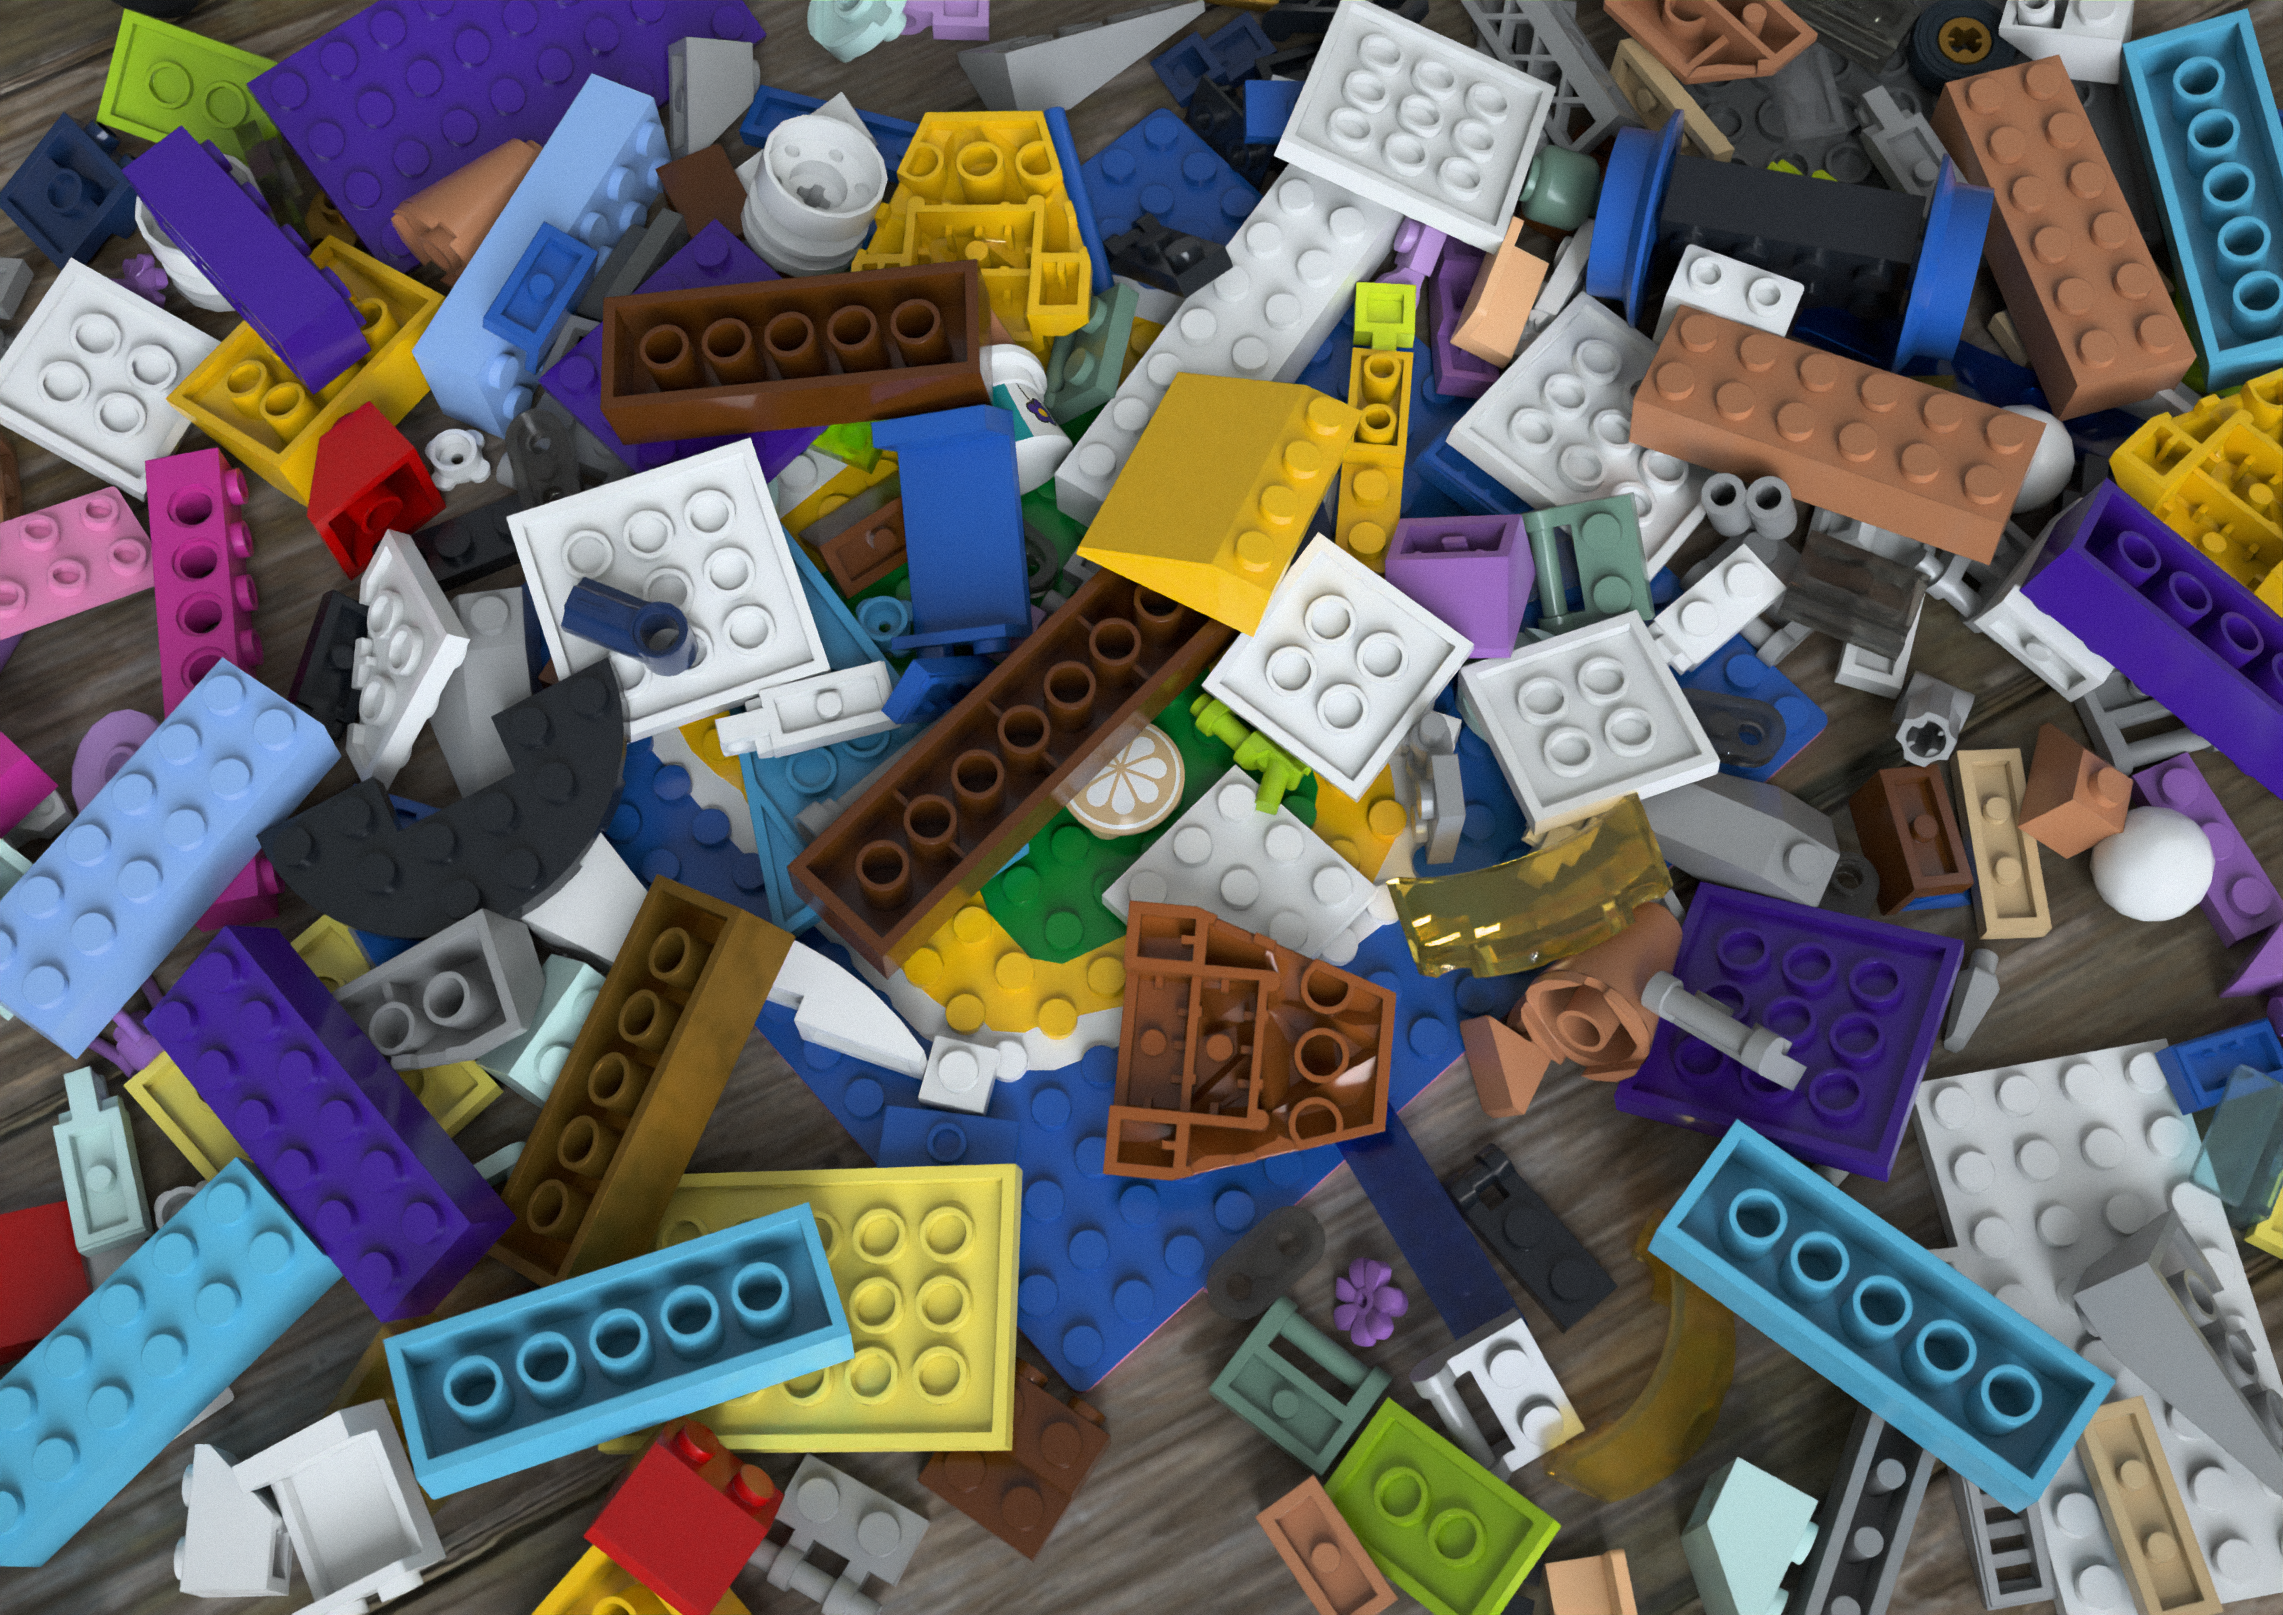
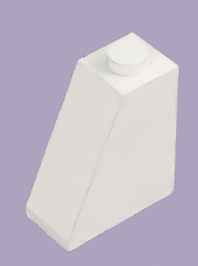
[517,832,648,973]

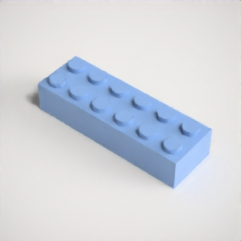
[411,73,673,440]
[0,657,342,1060]

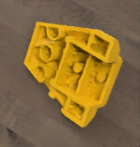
[851,111,1093,354]
[2108,368,2283,618]

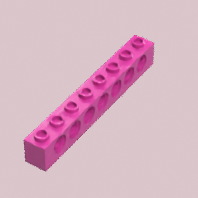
[145,447,285,932]

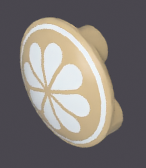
[1066,723,1185,840]

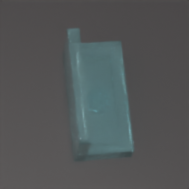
[2188,1064,2283,1232]

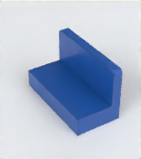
[482,221,599,375]

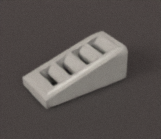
[1947,1465,2058,1611]

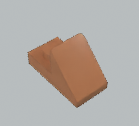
[1460,994,1551,1119]

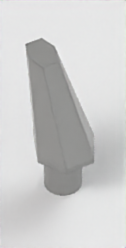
[1944,948,2000,1053]

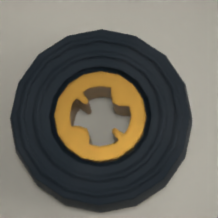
[1906,0,2016,96]

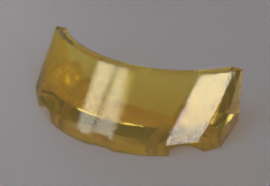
[1386,792,1673,978]
[1544,1207,1736,1504]

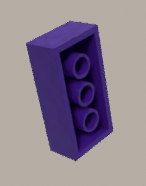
[121,125,371,395]

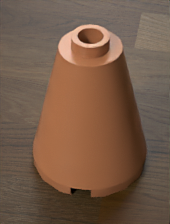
[391,138,543,289]
[1521,901,1683,1082]

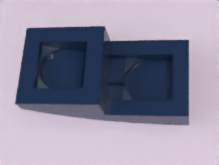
[1150,11,1278,108]

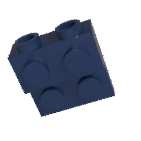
[0,112,138,271]

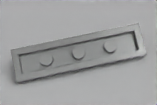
[1461,0,1647,155]

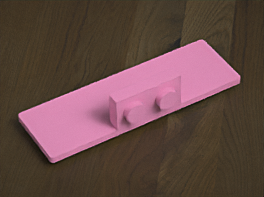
[0,487,154,641]

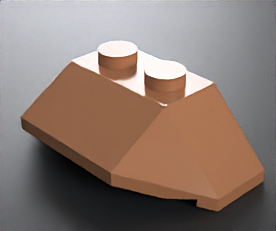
[1603,0,1818,85]

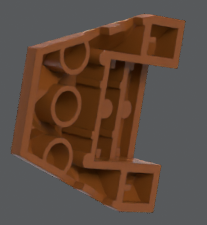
[1103,900,1396,1181]

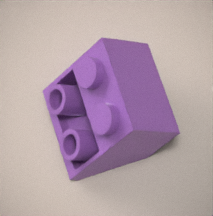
[1385,514,1536,659]

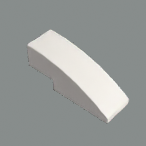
[766,940,928,1080]

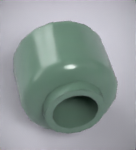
[1518,145,1604,231]

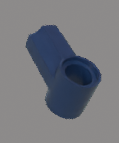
[561,576,698,677]

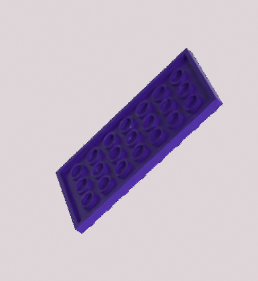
[246,0,767,276]

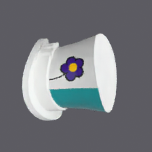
[992,344,1073,495]

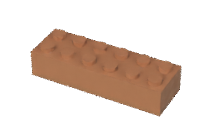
[1929,54,2197,421]
[1629,305,2047,566]

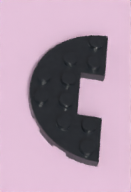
[256,657,631,941]

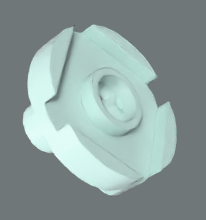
[807,0,907,63]

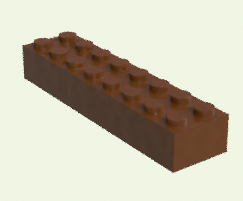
[786,567,1242,980]

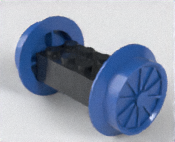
[1586,108,1995,375]

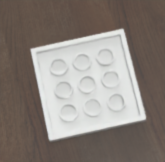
[1274,0,1556,255]
[1445,290,1719,583]
[506,438,832,744]

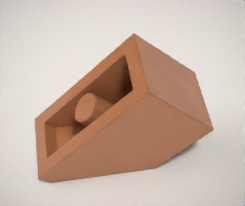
[2017,722,2134,859]

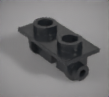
[1184,74,1289,192]

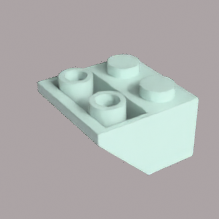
[475,954,606,1109]
[1680,1457,1819,1615]

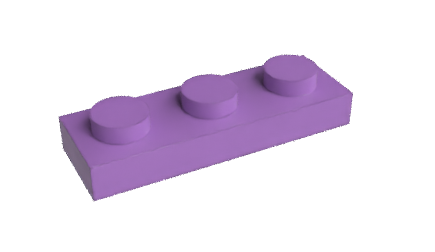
[2131,752,2283,949]

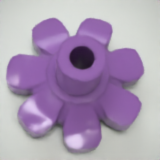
[108,253,168,310]
[1333,1257,1408,1347]

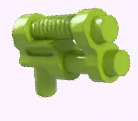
[1190,693,1312,815]

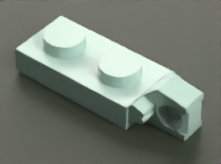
[53,1066,154,1257]

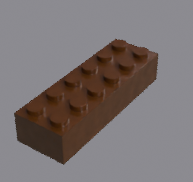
[600,259,993,445]

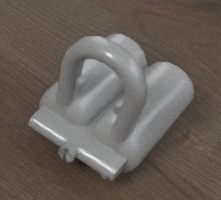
[1701,473,1798,540]

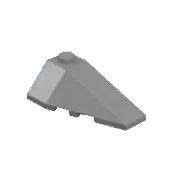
[957,0,1205,112]
[429,587,543,798]
[1593,772,1840,908]
[331,908,546,1073]
[2072,1209,2283,1498]

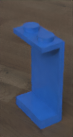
[871,404,1033,659]

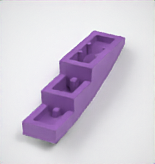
[1429,234,1500,399]

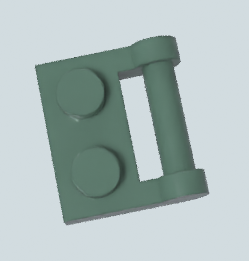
[1043,282,1139,425]
[1519,492,1655,636]
[1208,1293,1393,1479]

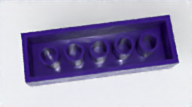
[2019,477,2283,801]
[142,925,517,1323]

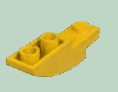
[1334,347,1413,580]

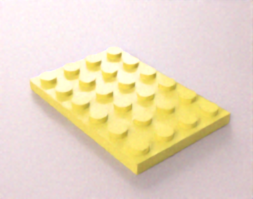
[598,1164,1022,1454]

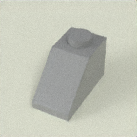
[668,37,760,161]

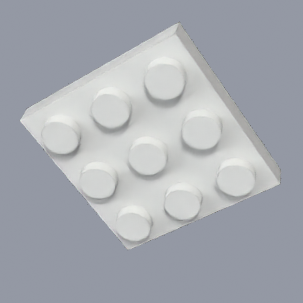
[0,258,221,502]
[1202,532,1474,803]
[1458,610,1720,836]
[1102,764,1378,960]

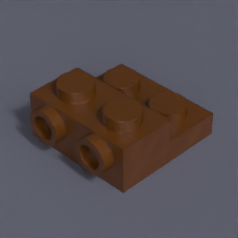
[917,1356,1111,1562]

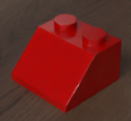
[307,400,447,581]
[583,1415,785,1615]

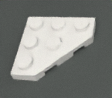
[345,529,470,791]

